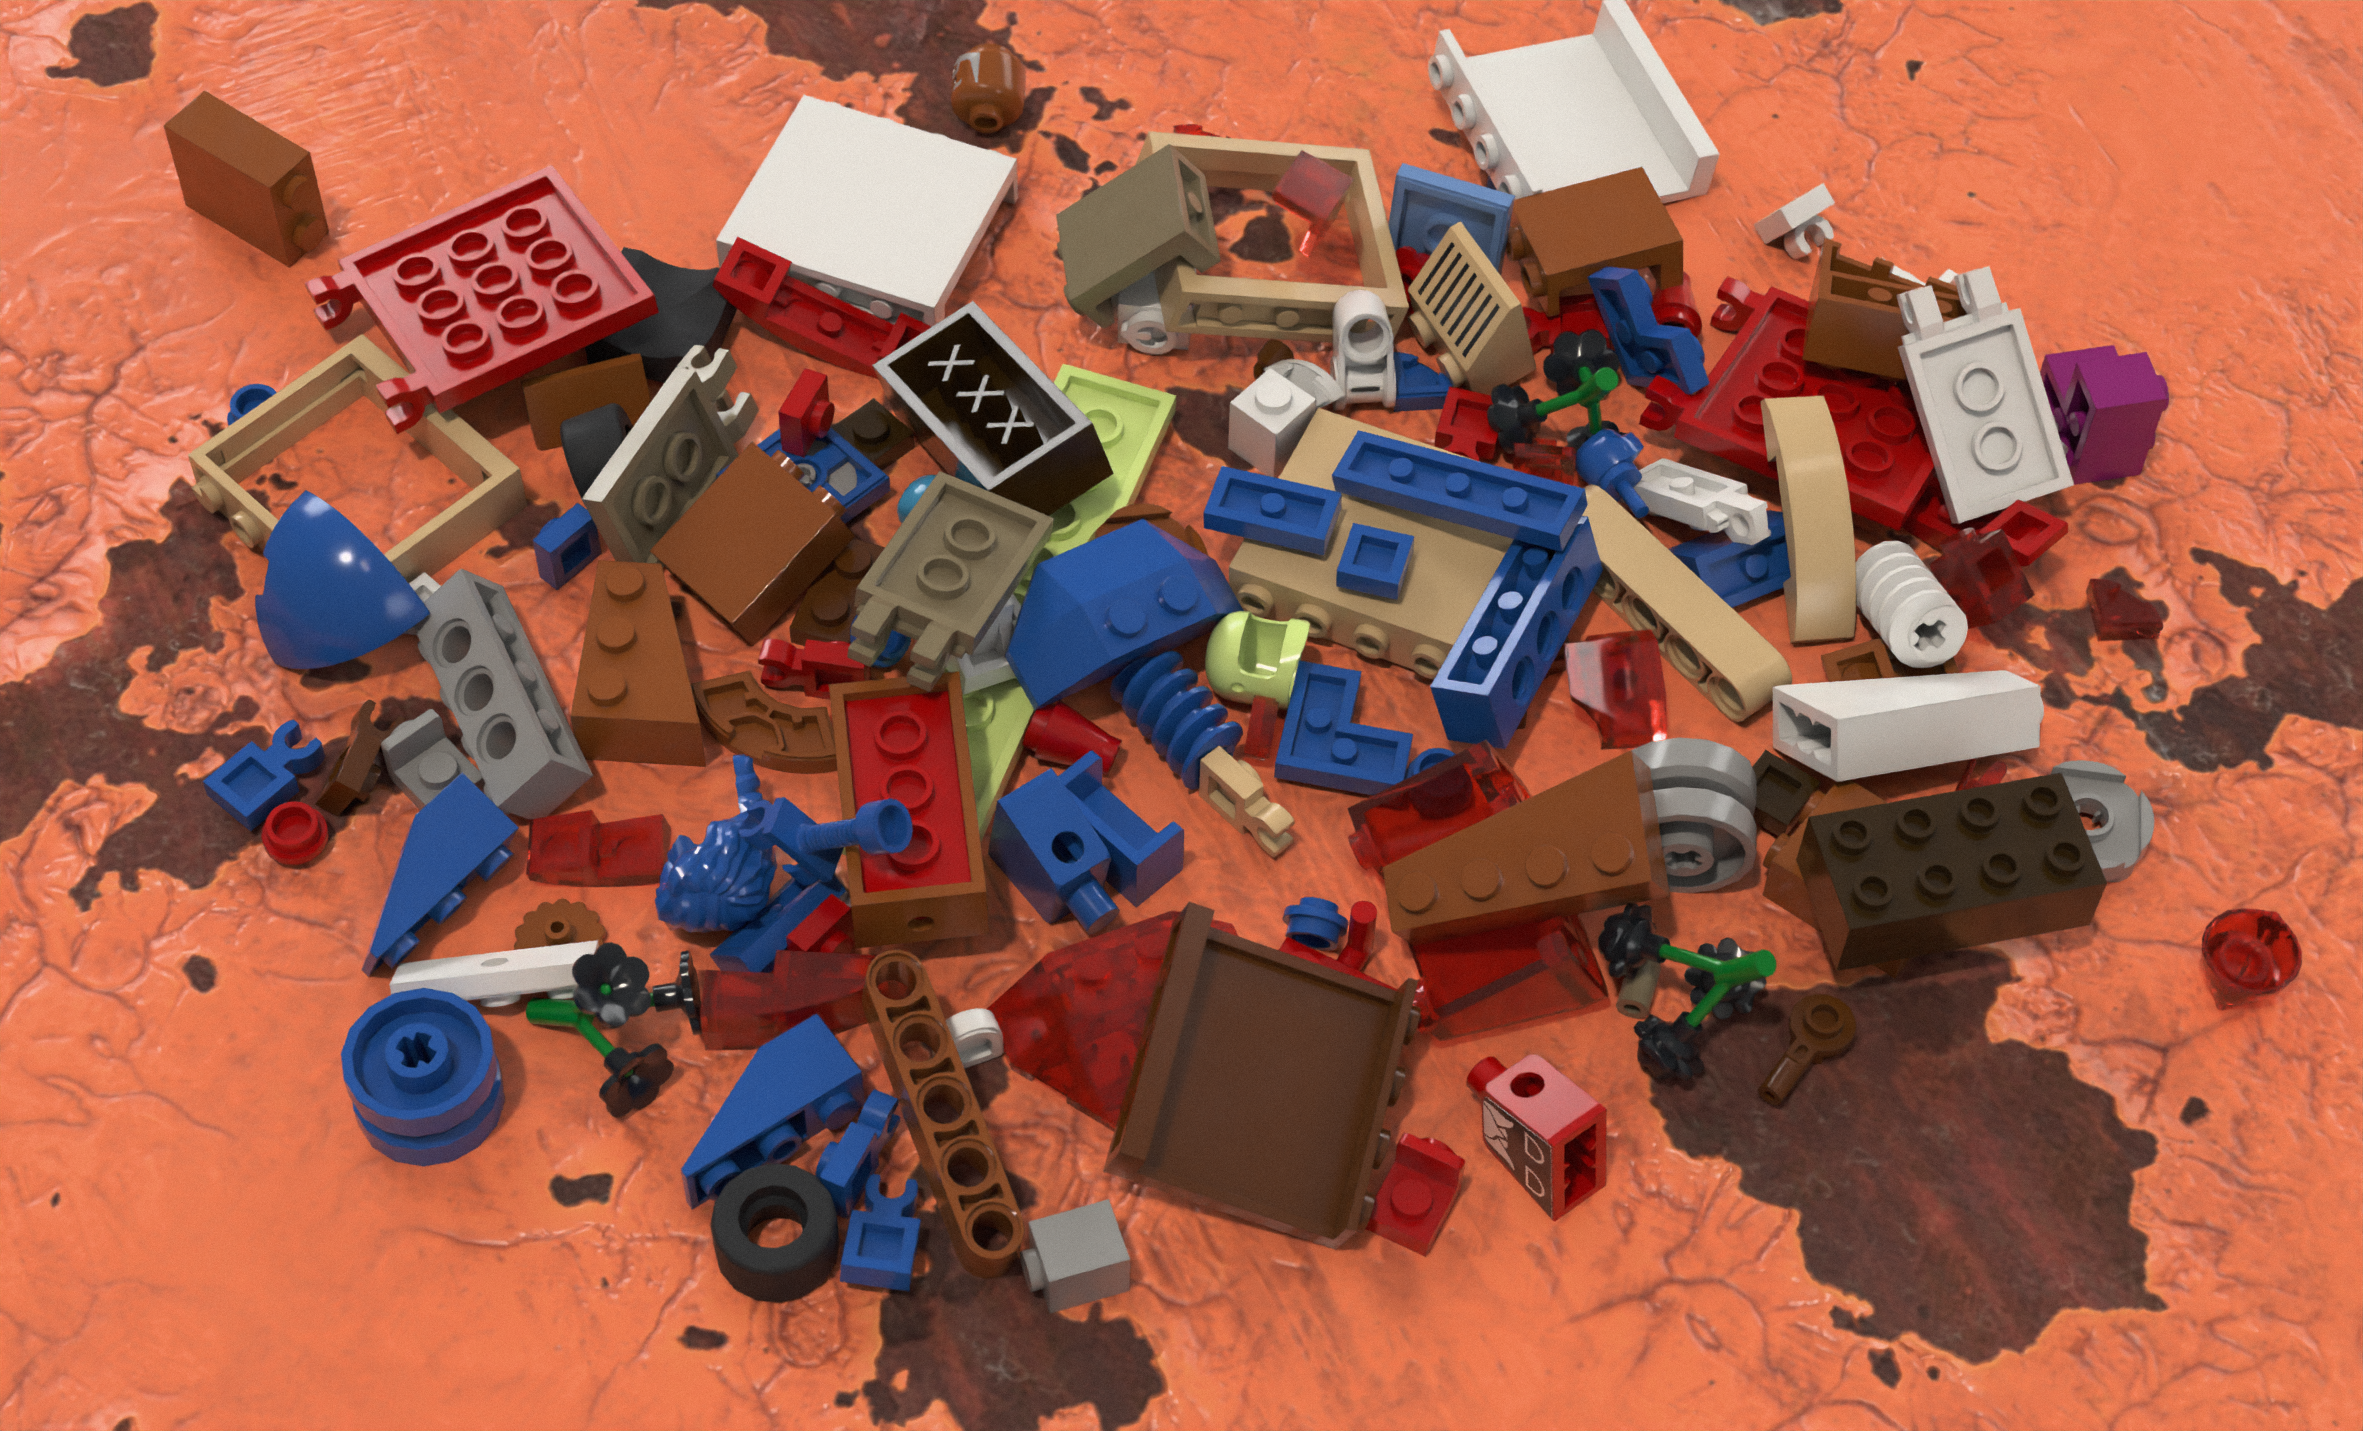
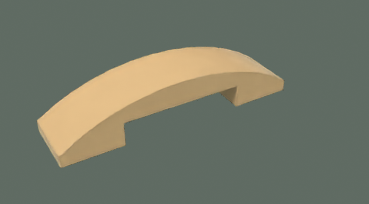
[1761,396,1856,643]

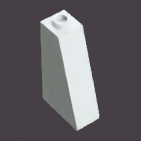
[1773,670,2044,782]

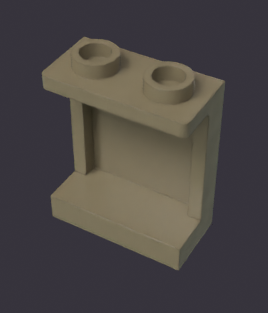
[1056,144,1221,329]

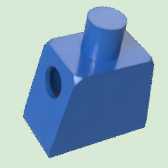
[988,768,1120,934]

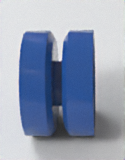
[341,988,505,1167]

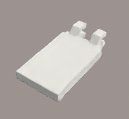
[1896,266,2074,524]

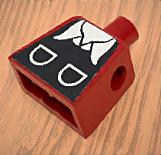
[1466,1055,1607,1222]

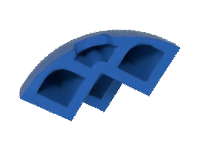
[255,490,430,669]

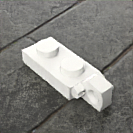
[1620,458,1771,545]

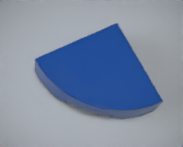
[1393,352,1452,412]

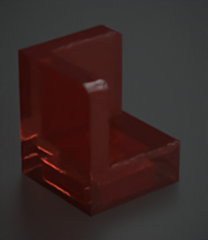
[1272,150,1354,258]

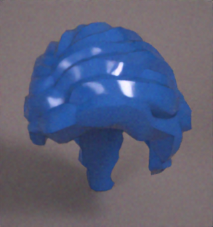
[655,754,778,933]

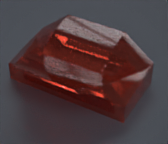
[1563,629,1667,750]

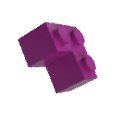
[2040,345,2169,485]

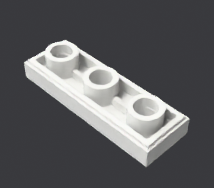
[389,940,599,1007]

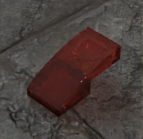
[526,810,671,887]

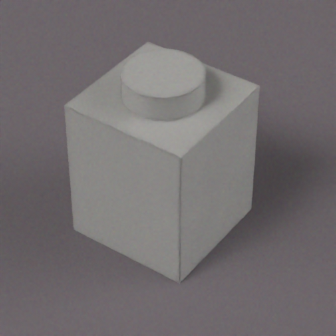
[1020,1199,1130,1313]

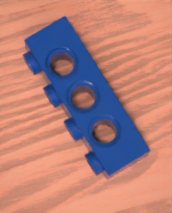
[1430,516,1603,749]

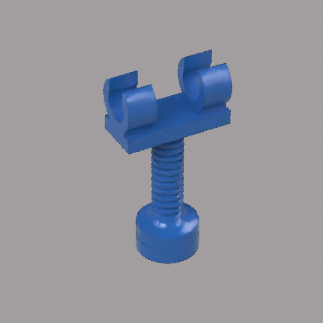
[738,797,912,886]

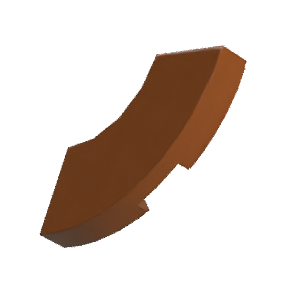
[690,671,837,774]

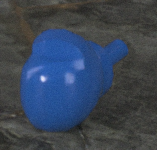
[1574,428,1649,518]

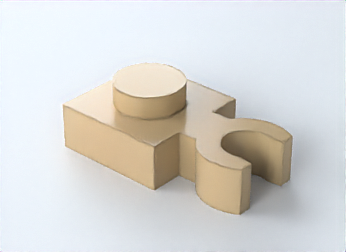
[1199,746,1295,857]

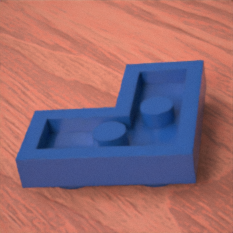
[1587,266,1710,394]
[1274,660,1413,800]

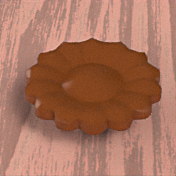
[514,899,606,950]

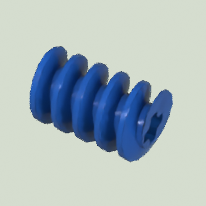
[1109,650,1243,790]

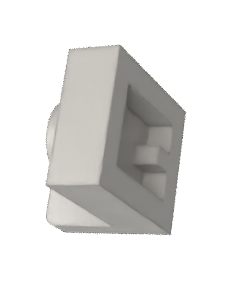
[381,709,485,810]

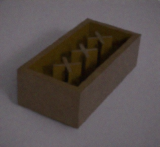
[872,301,1114,516]
[1796,773,2107,971]

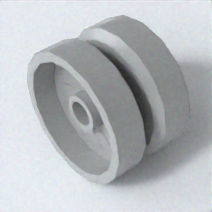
[1632,737,1757,893]

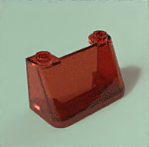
[1347,739,1609,1042]

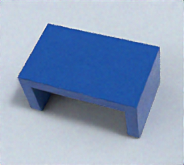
[1058,750,1184,908]

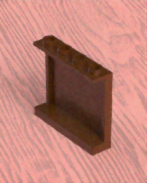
[1103,902,1421,1250]

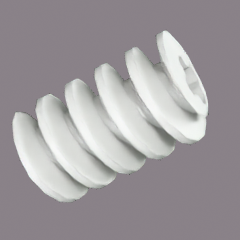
[1856,540,1968,668]

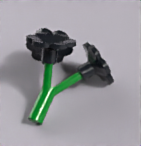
[1487,329,1627,482]
[526,942,704,1118]

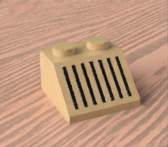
[1407,221,1536,395]

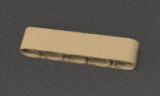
[1582,484,1792,722]

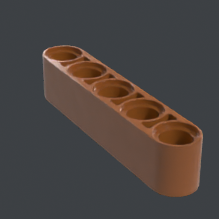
[862,949,1025,1279]

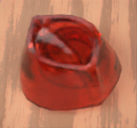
[2201,908,2302,1011]

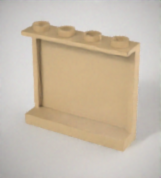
[1229,408,1514,679]

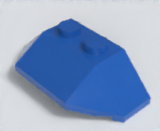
[1004,519,1244,711]

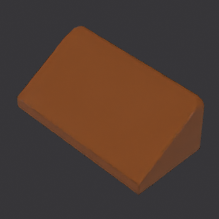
[521,353,651,451]

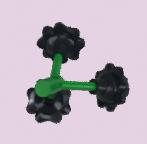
[1598,903,1777,1081]

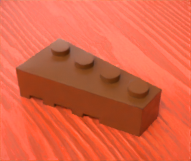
[1383,750,1670,946]

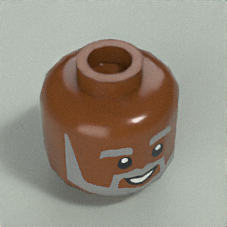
[951,43,1026,133]

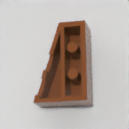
[1802,237,1967,382]
[571,560,706,767]

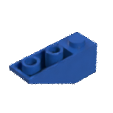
[362,773,519,977]
[681,1013,865,1210]

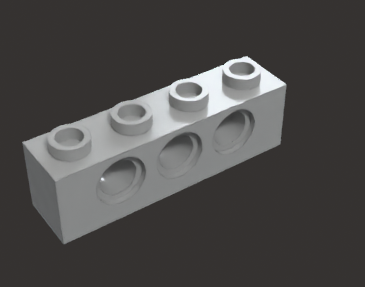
[413,568,593,823]

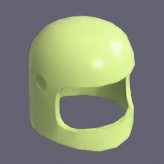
[1205,611,1310,711]

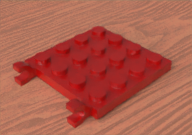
[305,165,659,434]
[1639,276,1936,531]

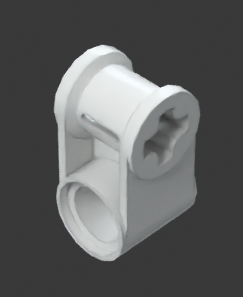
[1330,290,1396,411]

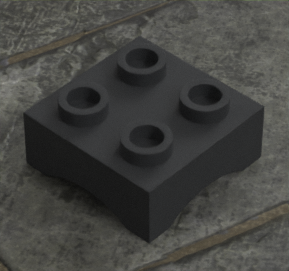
[585,247,737,383]

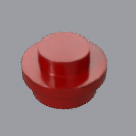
[261,801,329,865]

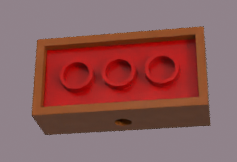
[829,671,989,948]

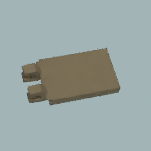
[582,345,759,568]
[847,471,1054,692]

